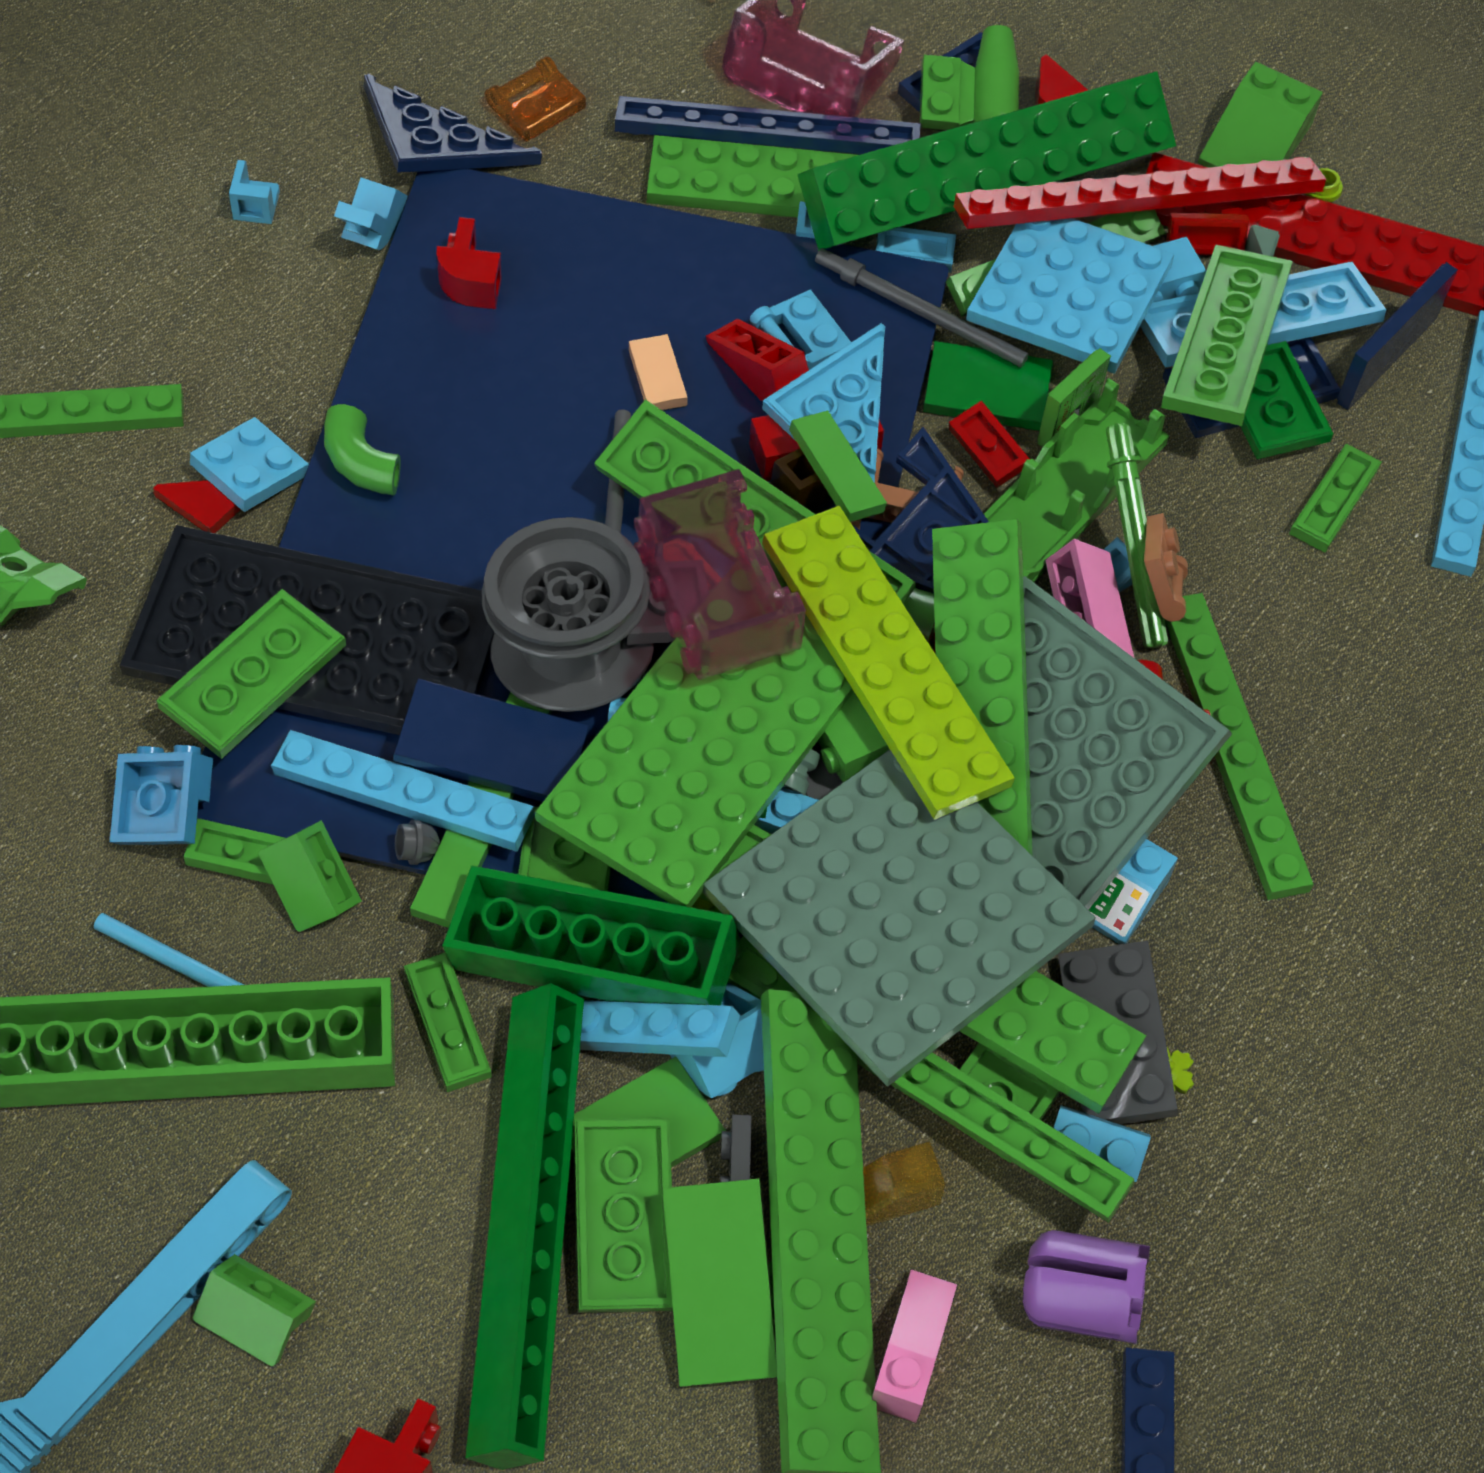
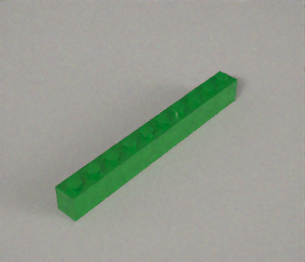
[465,983,584,1470]

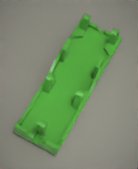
[984,378,1169,582]

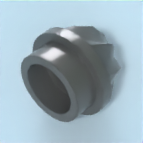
[395,820,440,865]

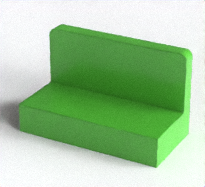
[259,820,362,932]
[193,1254,316,1366]

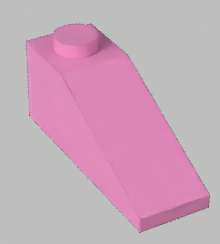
[872,1270,957,1423]

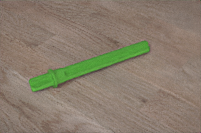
[1106,423,1168,648]

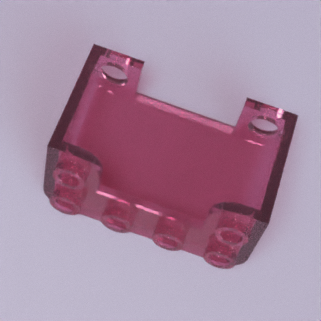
[722,0,905,117]

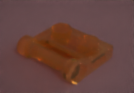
[485,56,586,142]

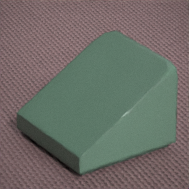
[1245,225,1280,257]

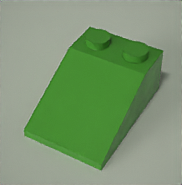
[1198,61,1323,168]

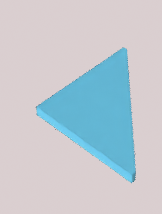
[762,323,885,483]

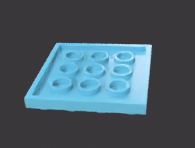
[966,218,1174,374]

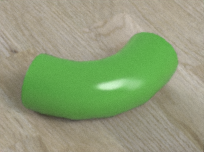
[324,404,401,495]

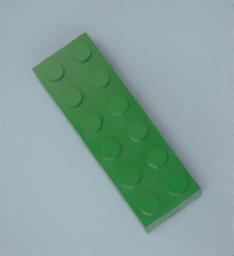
[442,865,740,1005]

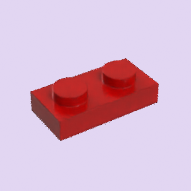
[949,400,1030,488]

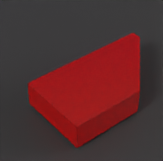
[153,480,240,533]

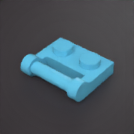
[749,289,851,370]

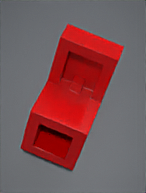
[437,217,502,309]
[334,1398,442,1473]

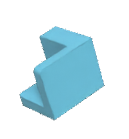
[229,160,280,224]

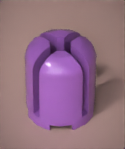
[1023,1230,1150,1344]

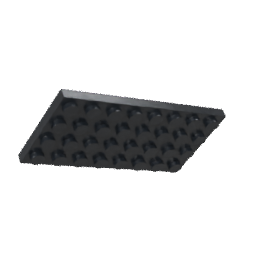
[120,525,494,735]

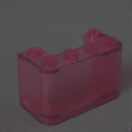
[634,469,806,680]

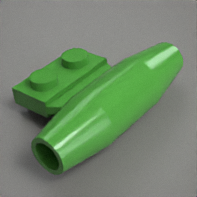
[920,25,1019,130]

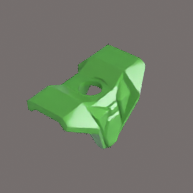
[0,526,87,628]

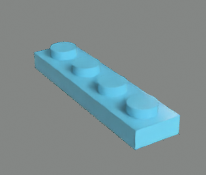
[580,1000,741,1057]

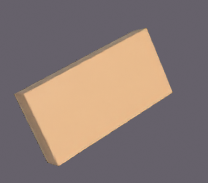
[628,334,688,410]

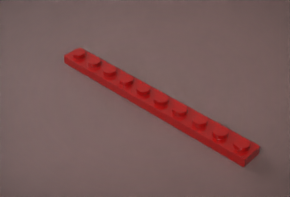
[954,157,1326,229]

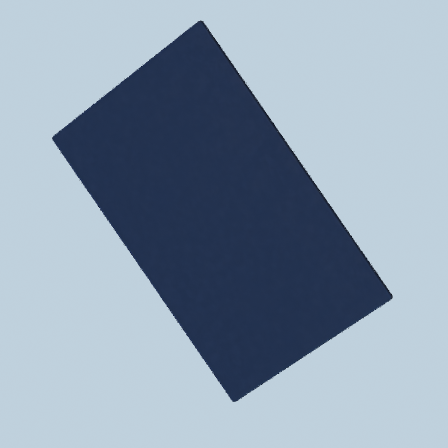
[197,169,949,939]

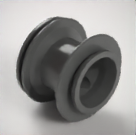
[482,517,654,712]

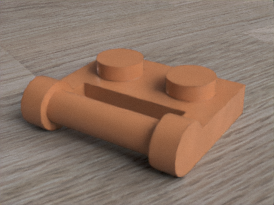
[1144,513,1188,622]

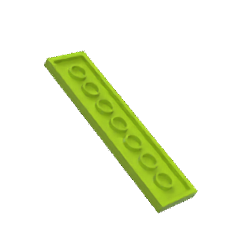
[762,505,1015,820]

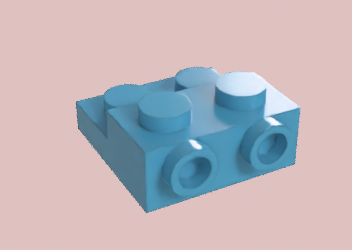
[110,745,213,845]

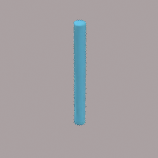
[94,913,244,987]

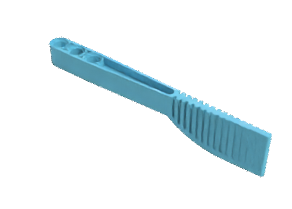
[0,1160,292,1473]

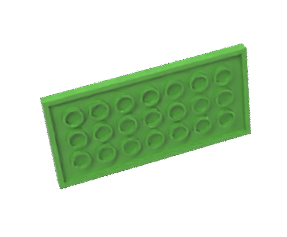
[535,562,854,907]

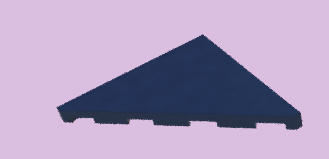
[363,74,542,173]

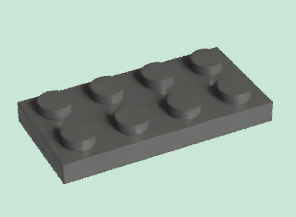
[1058,940,1178,1124]

